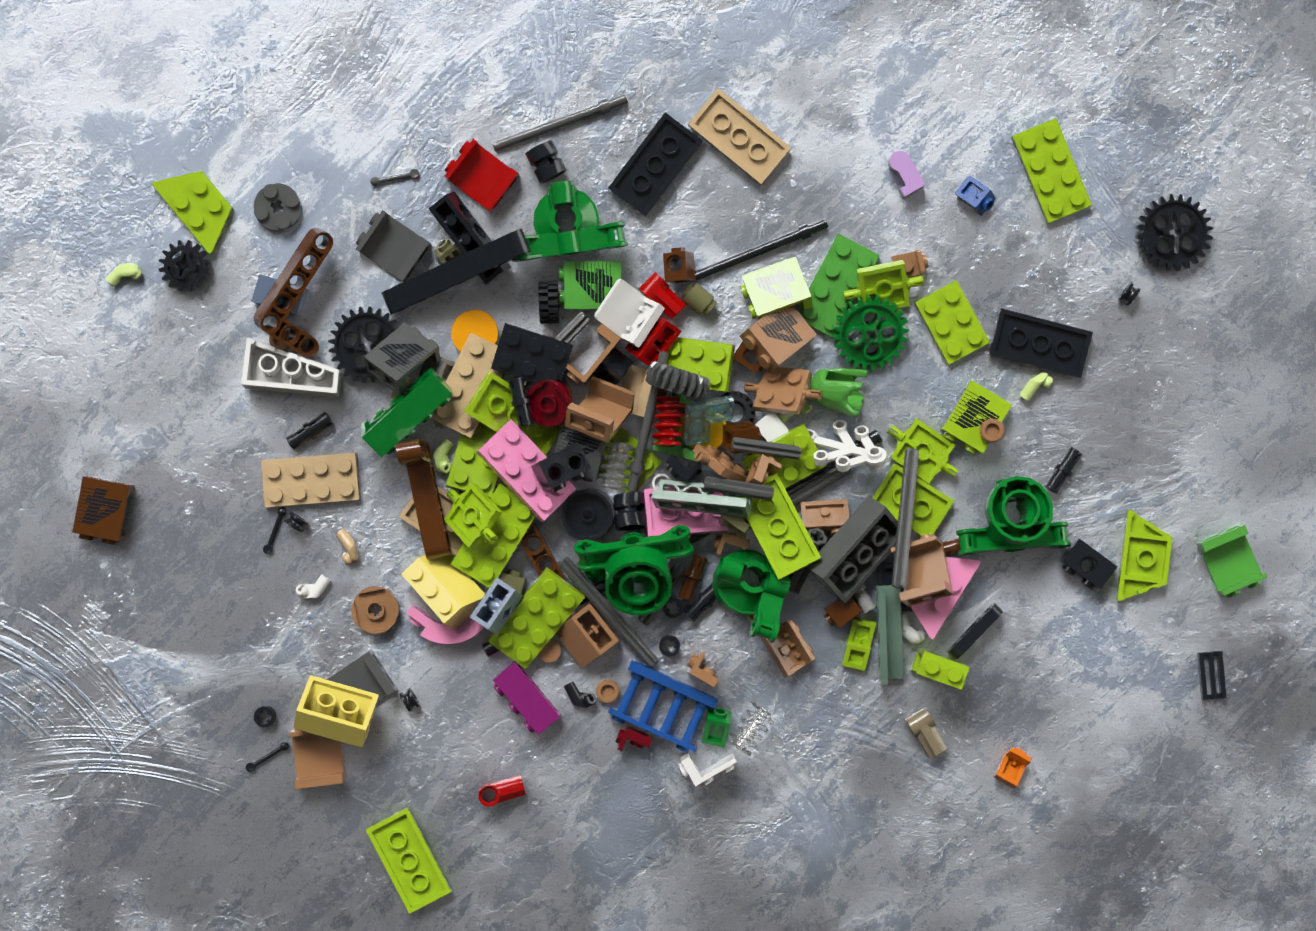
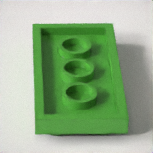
[797,234,880,338]

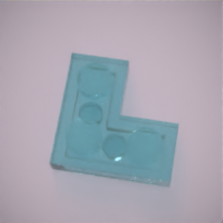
[684,395,734,446]

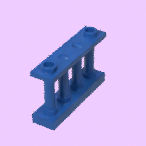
[608,659,718,753]

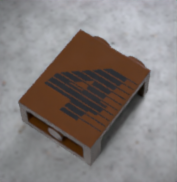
[72,476,134,545]

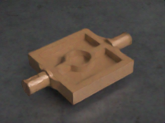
[744,367,822,416]
[693,443,748,482]

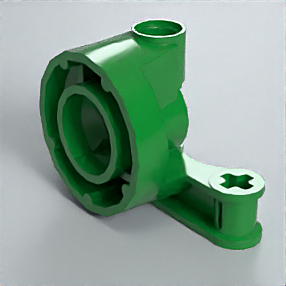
[512,181,628,262]
[956,476,1071,556]
[574,525,694,615]
[712,549,791,643]

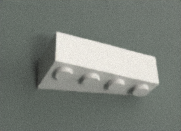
[241,338,342,398]

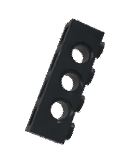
[429,192,511,285]

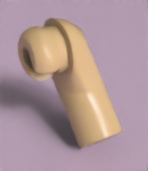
[336,529,359,565]

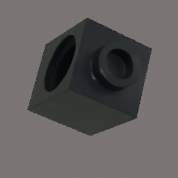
[594,348,634,385]

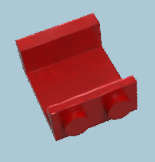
[444,138,520,213]

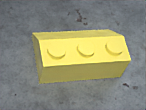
[402,555,485,630]
[294,675,379,748]

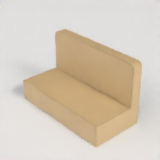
[623,365,651,417]

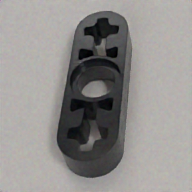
[947,603,1003,660]

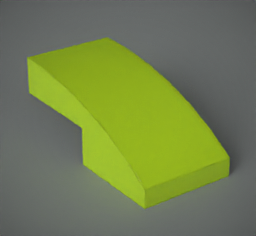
[842,617,876,671]

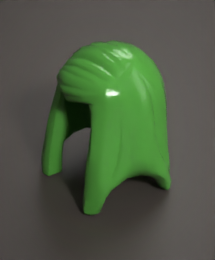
[809,368,868,417]

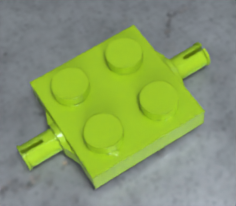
[843,260,924,315]
[886,418,958,484]
[444,483,502,550]

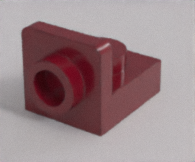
[615,725,653,751]

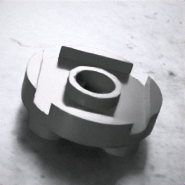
[254,183,302,231]

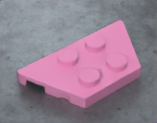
[911,557,981,639]

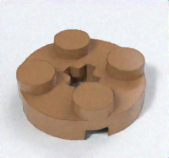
[351,586,400,634]

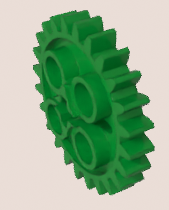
[832,294,910,371]

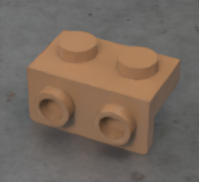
[760,620,815,677]

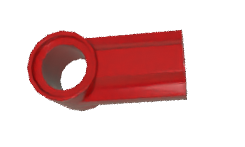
[638,272,686,319]
[478,775,526,807]

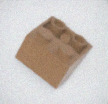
[555,602,619,668]

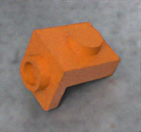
[993,747,1032,789]

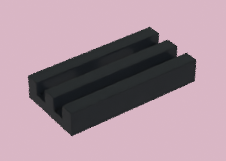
[1197,650,1227,700]

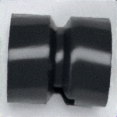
[525,140,567,184]
[613,492,647,531]

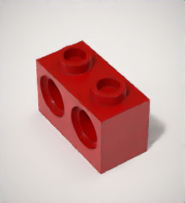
[625,315,682,367]

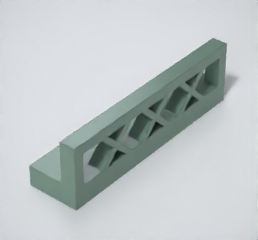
[651,479,753,517]
[876,585,903,685]

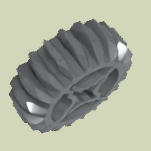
[645,361,710,401]

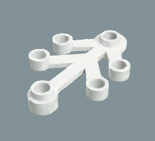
[807,420,887,472]

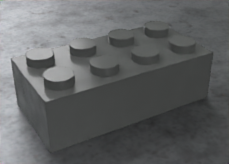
[806,496,898,603]

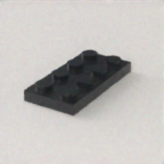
[608,112,703,217]
[988,308,1093,378]

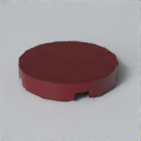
[527,380,573,427]

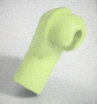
[106,263,142,287]
[433,437,454,474]

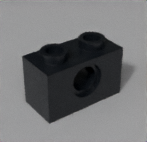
[1059,538,1118,590]

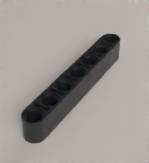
[381,229,531,314]

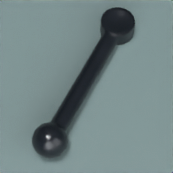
[263,507,287,554]
[246,741,289,772]

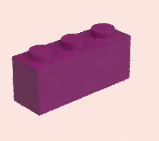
[493,661,561,735]

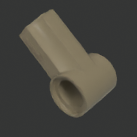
[905,707,947,758]

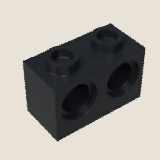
[531,442,591,493]

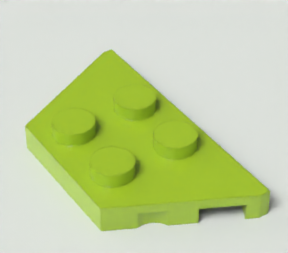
[152,171,233,255]
[1116,510,1173,601]

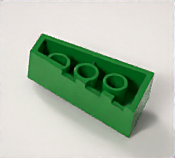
[361,368,452,458]

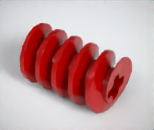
[651,397,686,447]

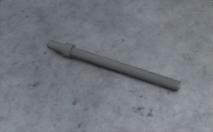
[492,94,628,151]
[627,351,669,492]

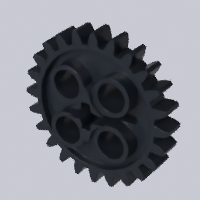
[1135,194,1214,271]
[328,306,398,383]

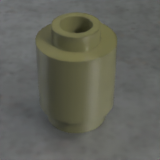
[682,283,717,317]

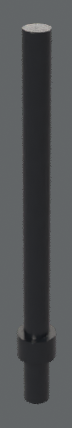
[695,219,828,280]

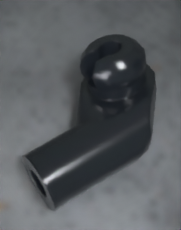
[563,681,596,708]

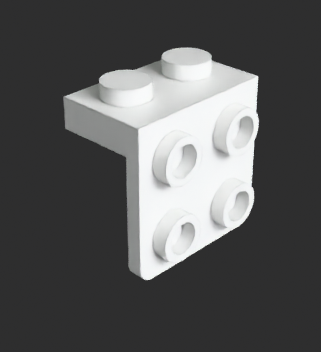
[594,279,665,348]
[678,753,737,787]

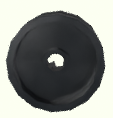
[561,488,616,540]

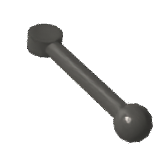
[370,169,419,186]

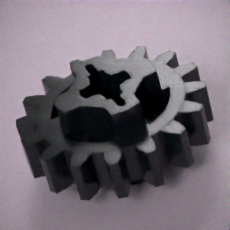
[158,240,211,292]

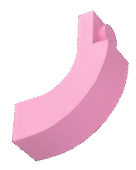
[406,605,484,644]

